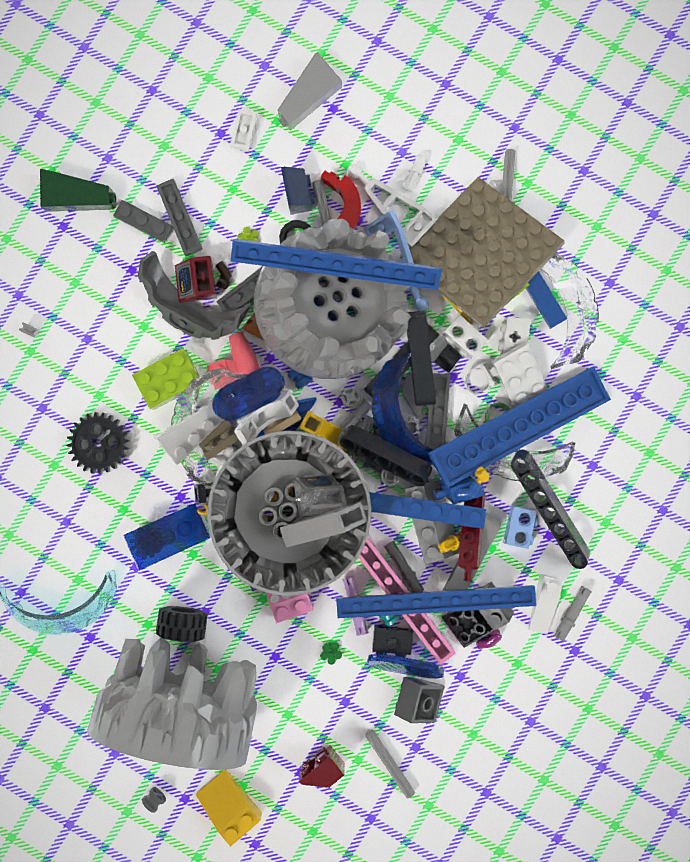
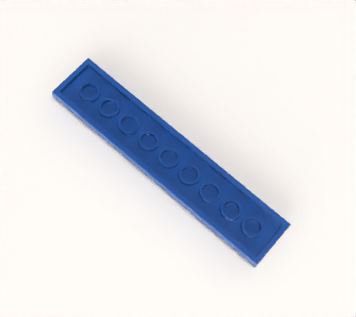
[428,366,611,488]

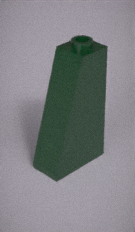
[40,169,117,212]

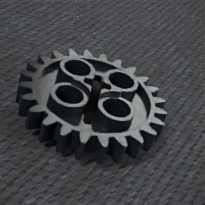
[66,412,131,474]

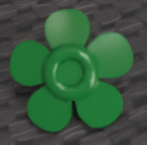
[320,643,342,665]

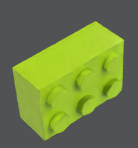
[132,348,204,410]

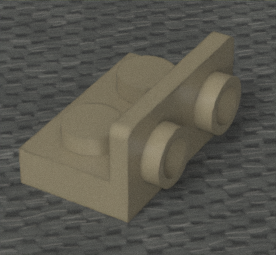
[199,419,239,460]

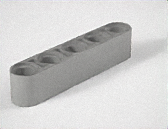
[442,513,502,591]

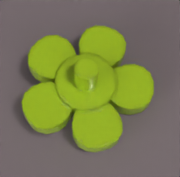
[237,227,259,242]

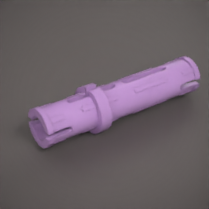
[342,576,368,636]

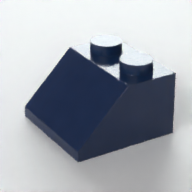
[281,166,315,215]

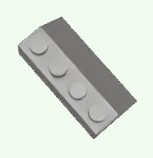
[403,479,460,565]

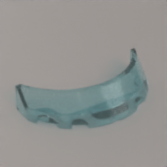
[0,570,117,635]

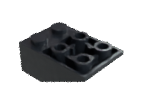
[441,581,514,648]

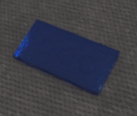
[123,503,210,571]

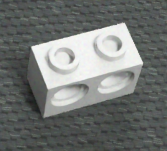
[443,315,489,359]

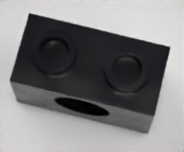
[372,625,413,658]

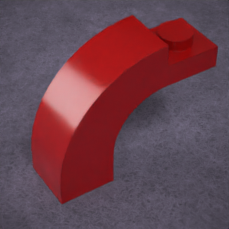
[321,170,361,230]

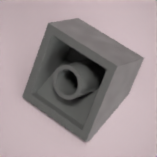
[394,677,445,724]

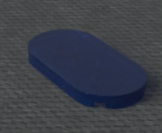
[212,366,285,421]
[367,654,445,679]

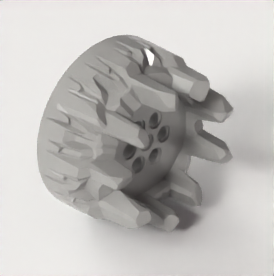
[254,219,411,379]
[207,431,371,595]
[87,637,257,770]

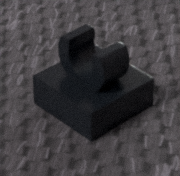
[194,484,211,504]

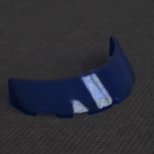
[371,352,434,465]

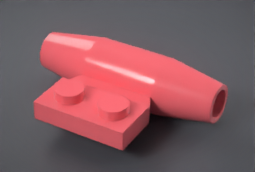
[207,332,266,401]

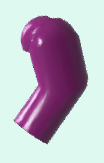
[476,629,502,649]

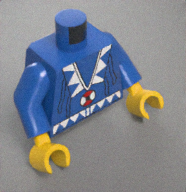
[433,467,490,504]

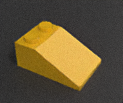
[196,770,263,847]

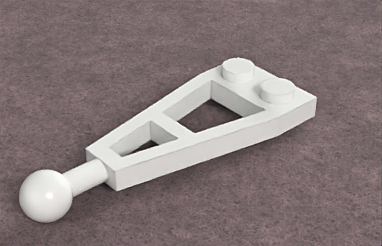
[347,164,438,247]

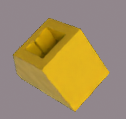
[299,411,342,444]

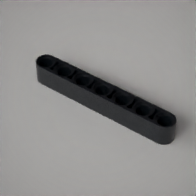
[510,449,591,569]

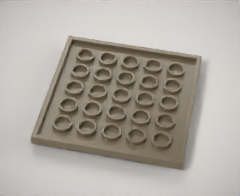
[400,177,565,328]

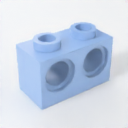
[503,506,538,549]

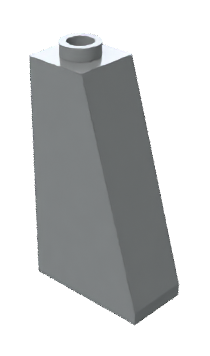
[277,52,342,131]
[280,502,367,547]

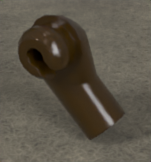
[215,261,232,290]

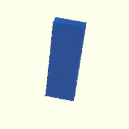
[526,271,568,329]

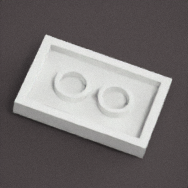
[492,342,548,408]

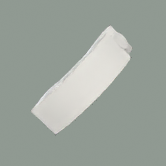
[234,389,299,445]

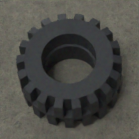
[156,606,208,642]

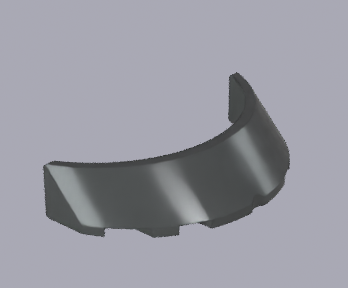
[138,251,251,340]

